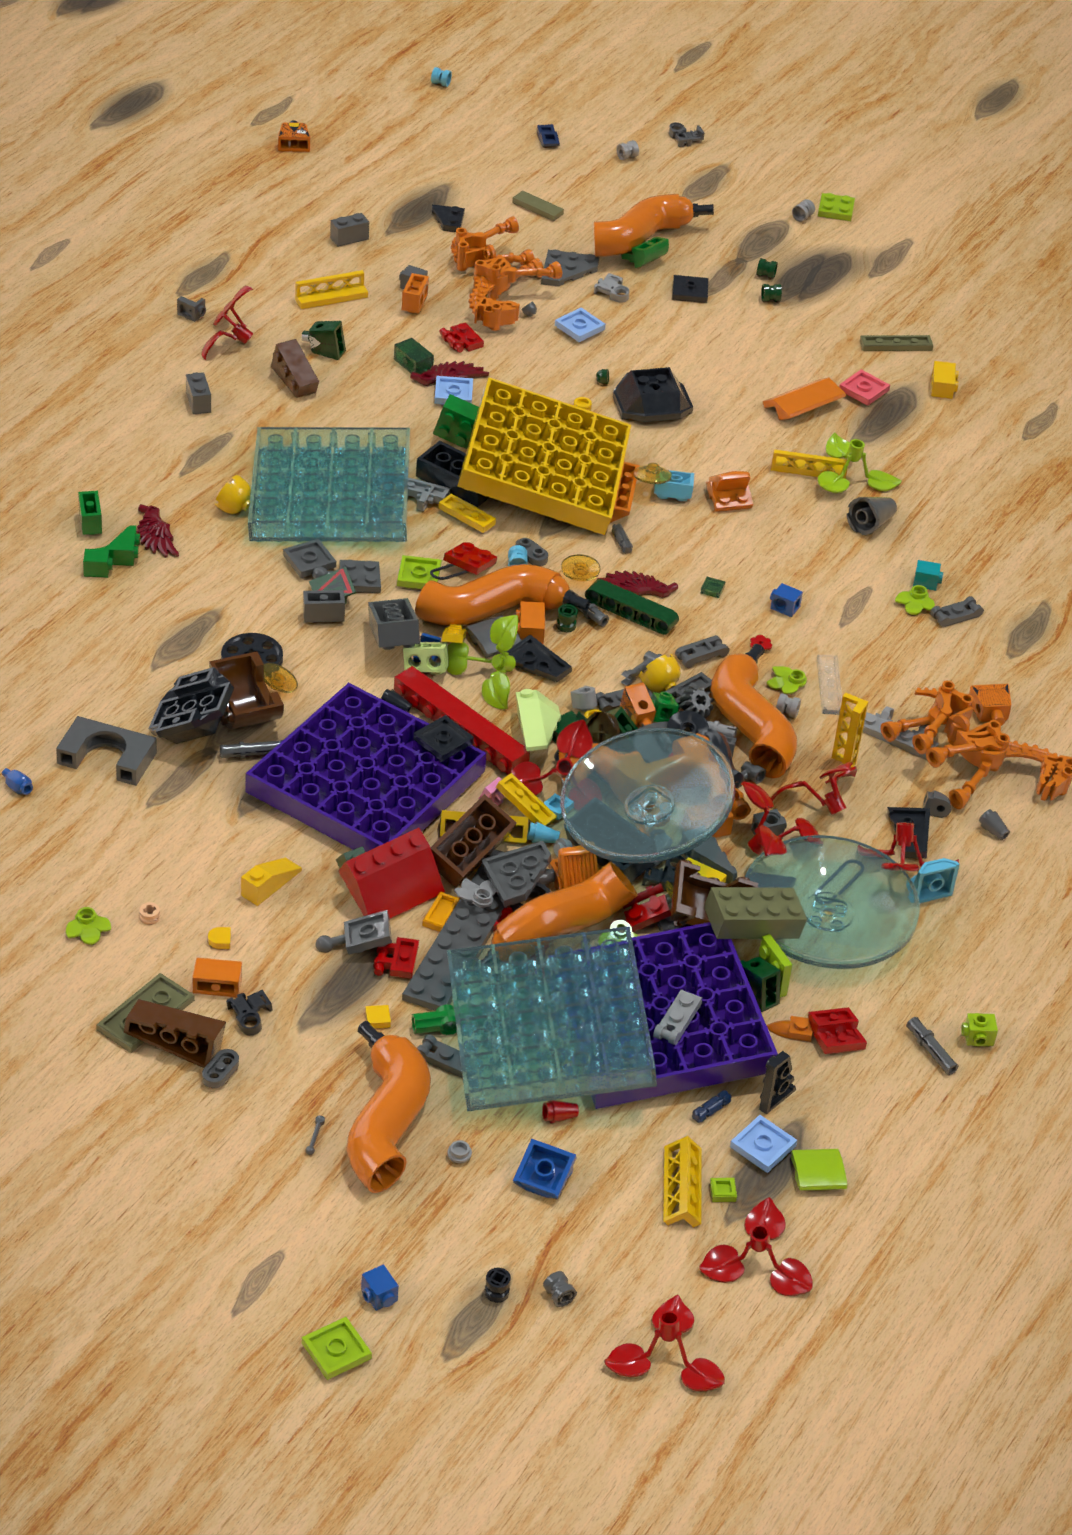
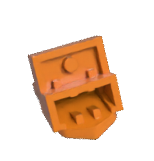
[706,471,754,512]
[548,844,599,890]

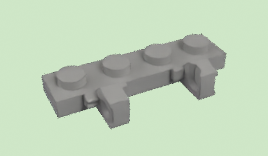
[371,470,450,511]
[863,706,939,760]

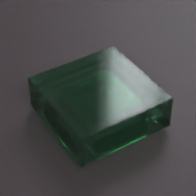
[700,576,726,598]

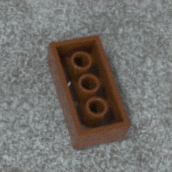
[431,794,517,888]

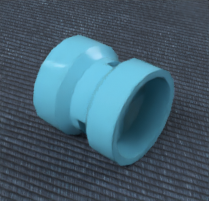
[431,67,452,87]
[508,545,528,566]

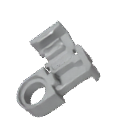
[594,273,629,303]

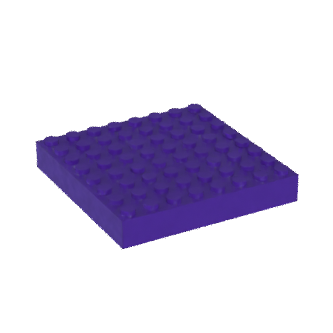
[245,682,486,852]
[548,922,778,1109]

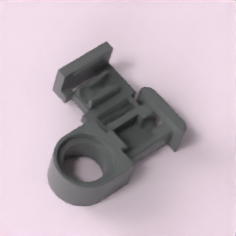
[669,122,705,147]

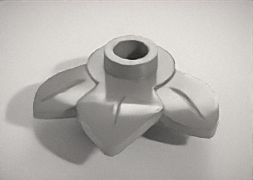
[454,878,496,908]

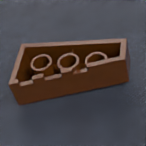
[124,999,226,1068]

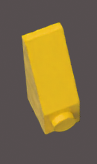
[241,857,302,906]

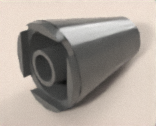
[847,497,897,535]

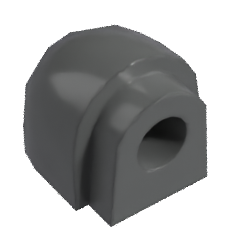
[923,790,951,818]

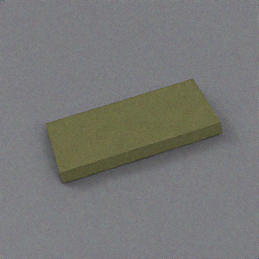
[96,973,195,1053]

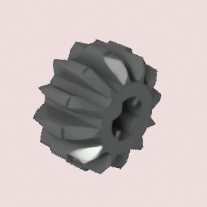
[678,685,714,718]

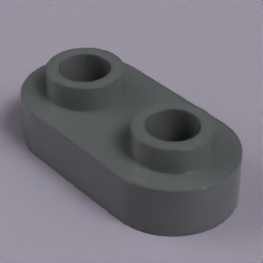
[515,538,548,566]
[202,1049,239,1088]

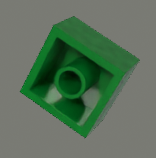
[433,394,479,449]

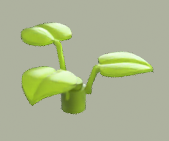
[817,432,902,493]
[447,615,518,709]

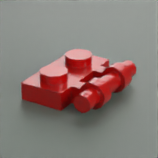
[439,322,484,353]
[623,883,671,932]
[373,937,419,979]

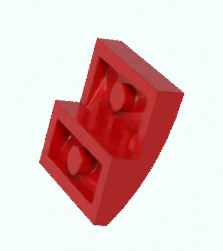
[808,1007,867,1054]

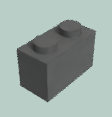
[330,213,370,247]
[186,372,211,414]
[303,590,345,623]

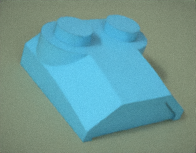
[654,468,694,501]
[907,858,960,905]

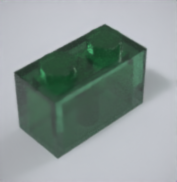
[394,338,434,374]

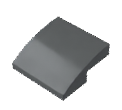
[466,615,521,658]

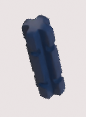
[692,1090,732,1123]

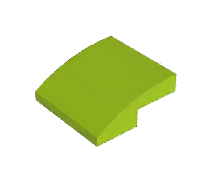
[791,1149,847,1190]

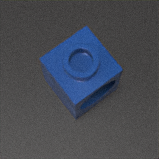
[770,583,803,617]

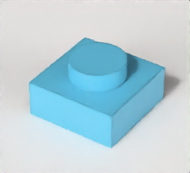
[544,793,572,820]

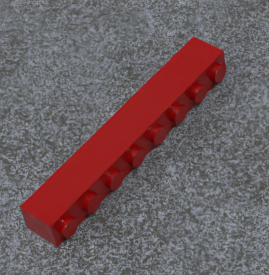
[394,666,530,775]

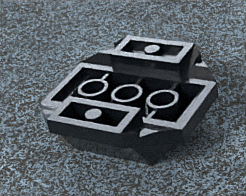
[613,367,693,422]
[148,667,234,744]

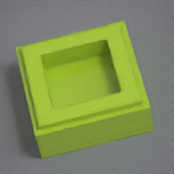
[710,1178,737,1202]

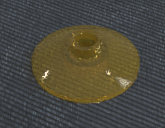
[633,463,672,484]
[561,554,601,581]
[264,663,298,693]

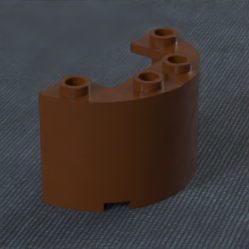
[209,651,284,730]
[670,860,758,928]

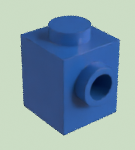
[361,1264,399,1311]

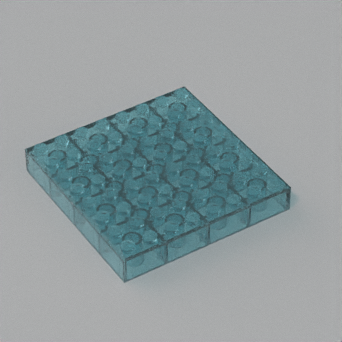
[248,427,411,542]
[447,926,657,1111]

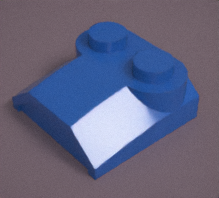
[513,1138,577,1199]

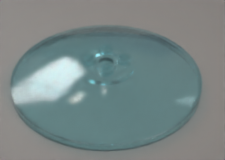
[560,728,735,863]
[745,835,920,969]

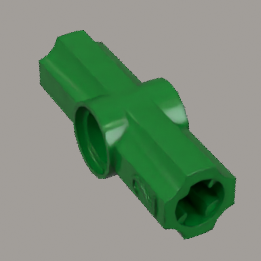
[411,1004,484,1035]

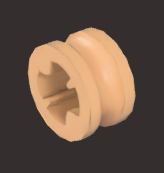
[140,902,160,925]

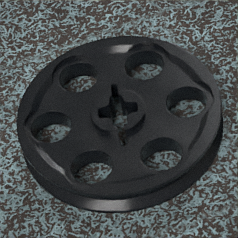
[221,633,283,678]

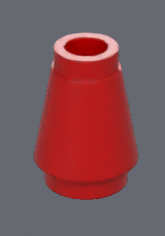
[542,1100,579,1123]

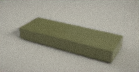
[512,190,564,221]

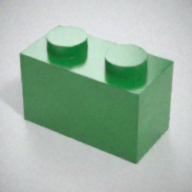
[78,490,102,535]

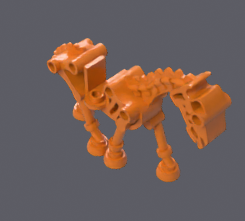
[451,216,562,331]
[880,680,1072,809]

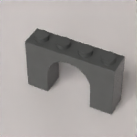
[56,716,157,786]

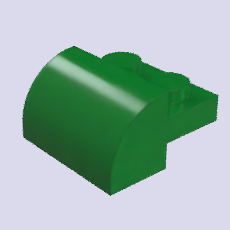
[621,237,669,268]

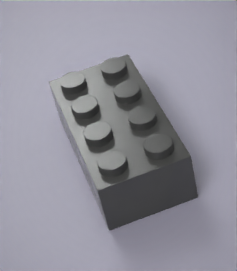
[368,598,420,650]

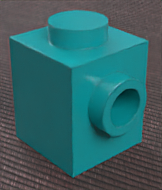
[913,560,944,591]

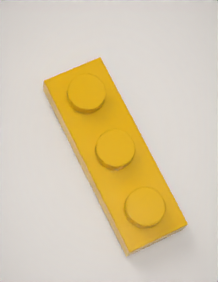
[438,494,496,533]
[442,624,466,643]
[495,773,557,826]

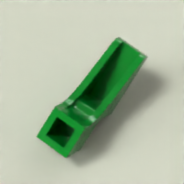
[83,525,140,578]

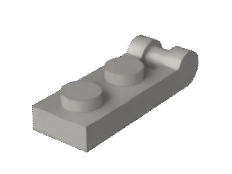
[653,990,702,1045]

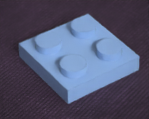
[555,308,606,342]
[434,376,473,405]
[730,1115,797,1173]

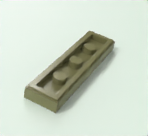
[860,335,933,351]

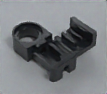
[642,854,685,893]
[226,989,273,1036]

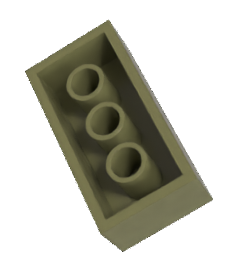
[704,887,808,939]

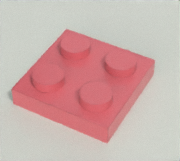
[839,369,890,406]

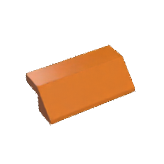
[762,377,846,420]
[610,462,640,523]

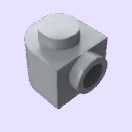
[570,686,597,712]

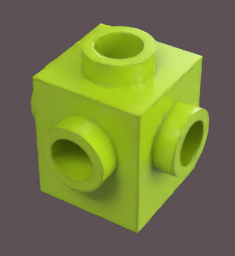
[961,1013,998,1046]

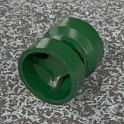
[756,258,778,279]
[761,284,782,302]
[556,604,578,632]

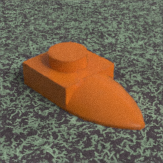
[766,1016,812,1042]

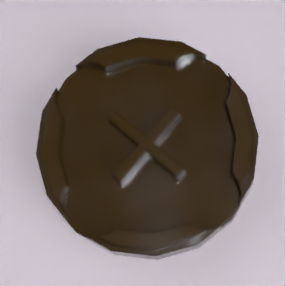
[586,711,620,748]

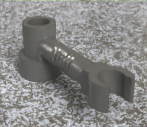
[621,651,662,686]
[741,761,766,784]

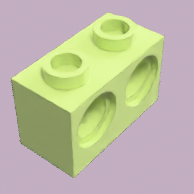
[403,642,448,675]

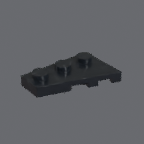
[506,635,572,682]
[887,807,930,858]
[759,1051,796,1114]

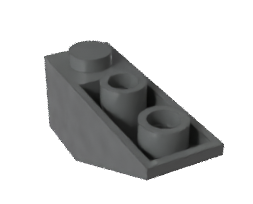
[682,829,737,884]

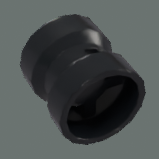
[484,1267,511,1303]

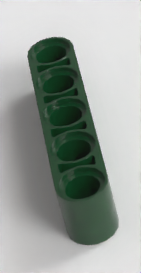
[585,579,679,635]

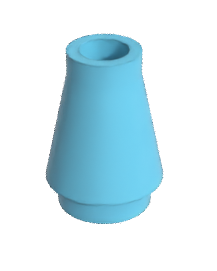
[527,822,560,843]

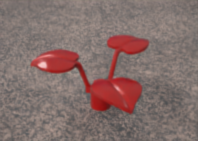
[201,285,253,360]
[510,720,601,813]
[771,762,857,815]
[741,782,823,856]
[858,823,959,872]
[699,1197,813,1296]
[604,1294,725,1391]

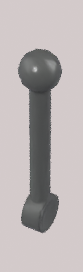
[305,1115,325,1155]

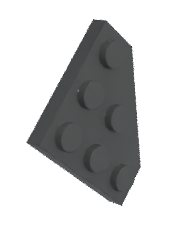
[541,249,600,286]
[481,841,552,907]

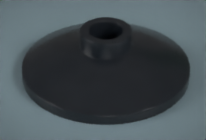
[667,711,709,740]

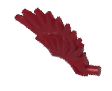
[410,361,489,386]
[137,504,179,557]
[597,570,678,598]

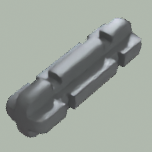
[612,523,633,554]

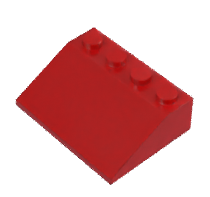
[338,828,445,919]

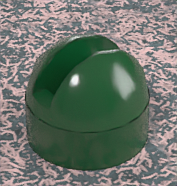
[596,369,609,384]

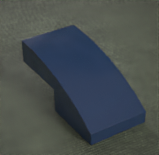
[537,124,560,147]

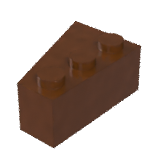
[271,339,319,398]

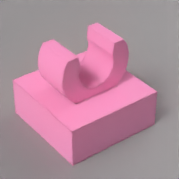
[478,777,505,806]

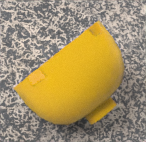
[215,475,252,514]
[639,654,681,692]

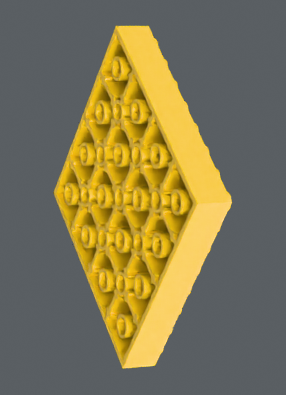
[457,377,631,535]

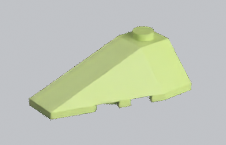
[516,689,561,751]

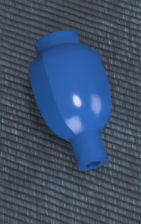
[2,768,33,795]

